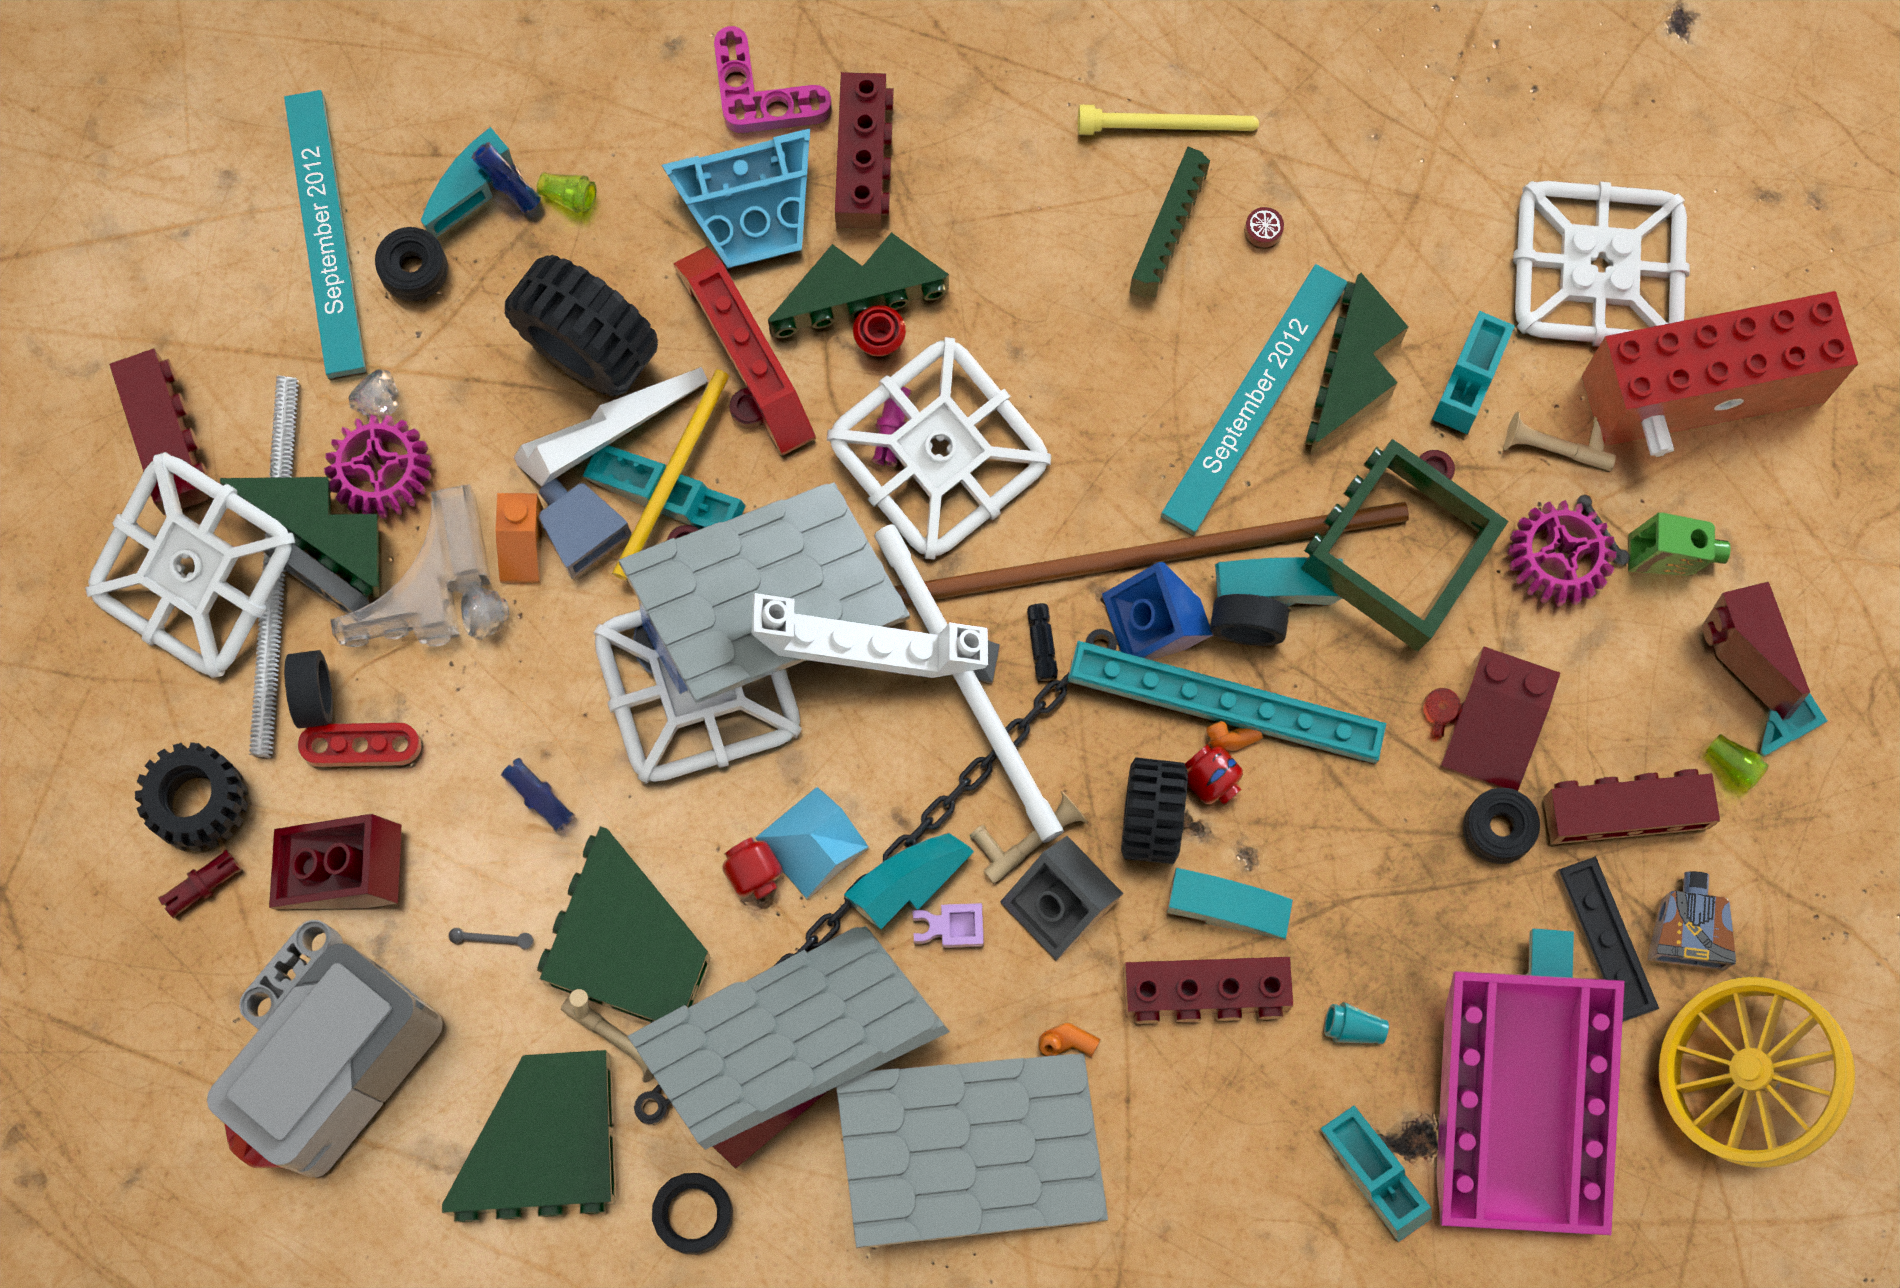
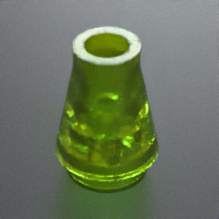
[537,172,597,213]
[1706,734,1770,791]

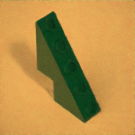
[768,232,949,338]
[1305,272,1408,455]
[220,477,380,598]

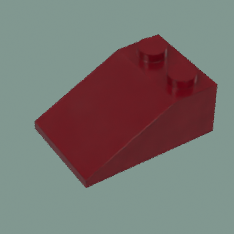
[1703,582,1810,720]
[1440,646,1561,791]
[269,814,402,909]

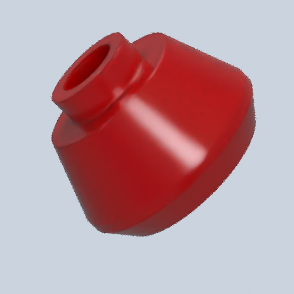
[853,306,906,356]

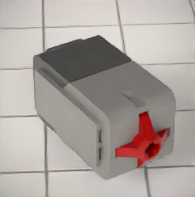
[207,920,443,1178]

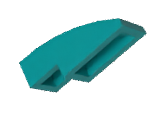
[420,127,514,238]
[1432,311,1515,435]
[1215,557,1343,607]
[844,833,974,929]
[1167,868,1293,940]
[1321,1105,1432,1242]

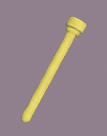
[1078,104,1259,135]

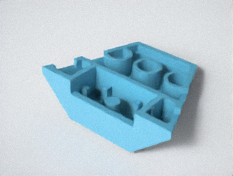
[661,129,810,269]

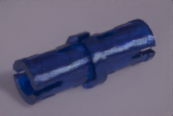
[471,142,541,213]
[501,758,575,833]

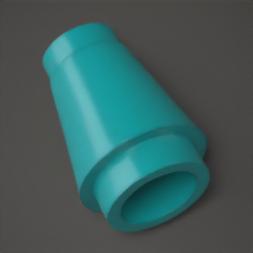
[1324,1002,1389,1044]

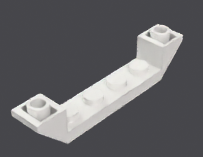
[751,593,988,678]

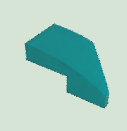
[1760,693,1828,757]

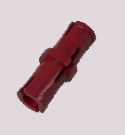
[158,849,242,919]

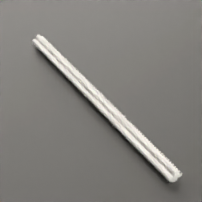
[249,375,299,758]

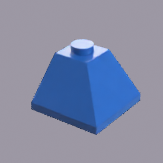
[1102,562,1213,660]

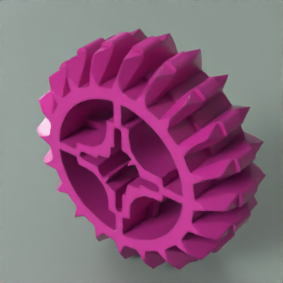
[324,414,432,519]
[1507,500,1616,607]

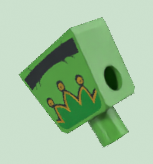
[1628,512,1731,576]

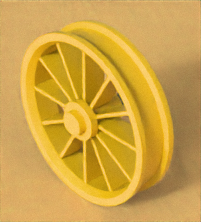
[1659,977,1855,1168]

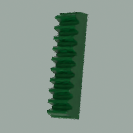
[1130,146,1210,298]

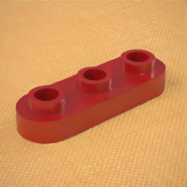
[298,723,421,767]

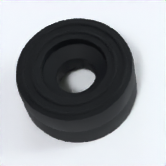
[375,227,448,301]
[1463,788,1540,864]

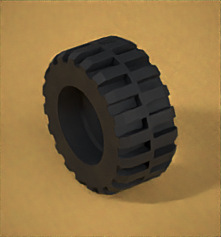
[504,255,658,396]

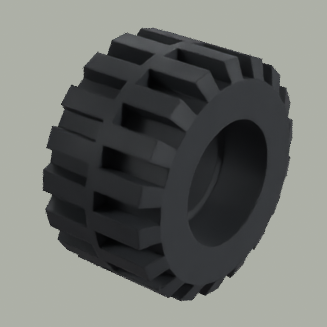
[135,742,248,852]
[1121,757,1188,864]

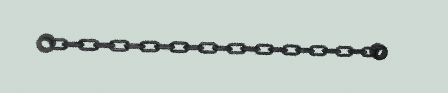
[634,629,1117,1126]

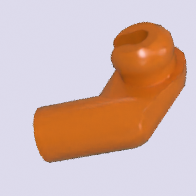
[1206,721,1263,751]
[1038,1023,1101,1057]

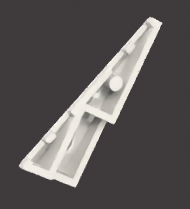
[514,367,708,487]

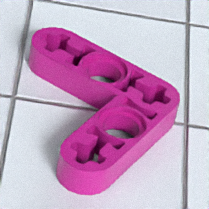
[714,26,832,133]

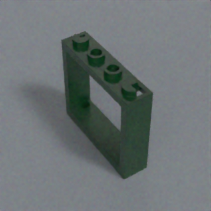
[1301,439,1509,652]

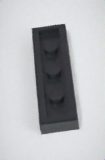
[1556,856,1659,1023]

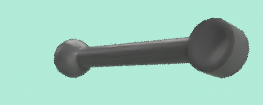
[1577,495,1630,566]
[448,928,534,950]

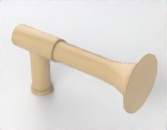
[1504,412,1616,471]
[970,791,1088,884]
[561,989,654,1083]

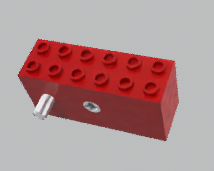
[1582,291,1858,457]

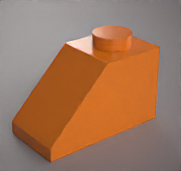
[495,493,543,583]

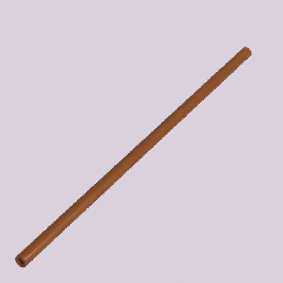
[894,502,1409,605]

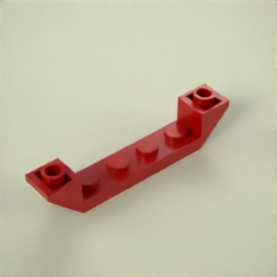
[673,246,816,456]

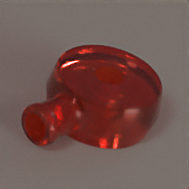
[1423,688,1461,738]

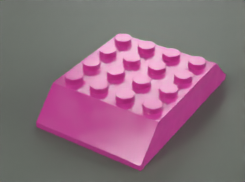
[1436,971,1625,1235]

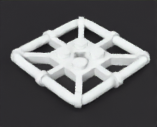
[1513,181,1690,346]
[827,337,1051,559]
[85,452,295,678]
[593,610,802,783]

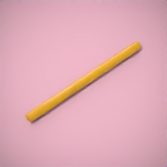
[612,369,730,581]

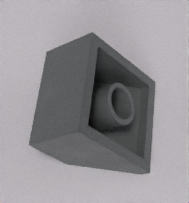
[1000,836,1124,960]

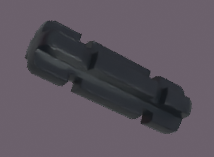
[1027,603,1058,681]

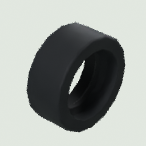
[1210,594,1289,646]
[284,650,333,729]
[652,1173,733,1255]

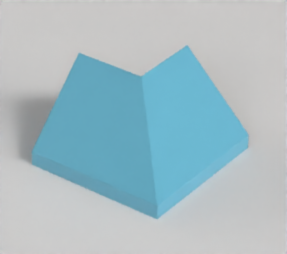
[755,787,869,899]

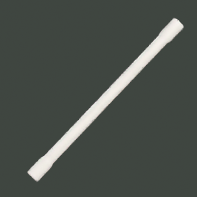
[874,524,1064,843]

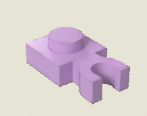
[913,903,984,948]

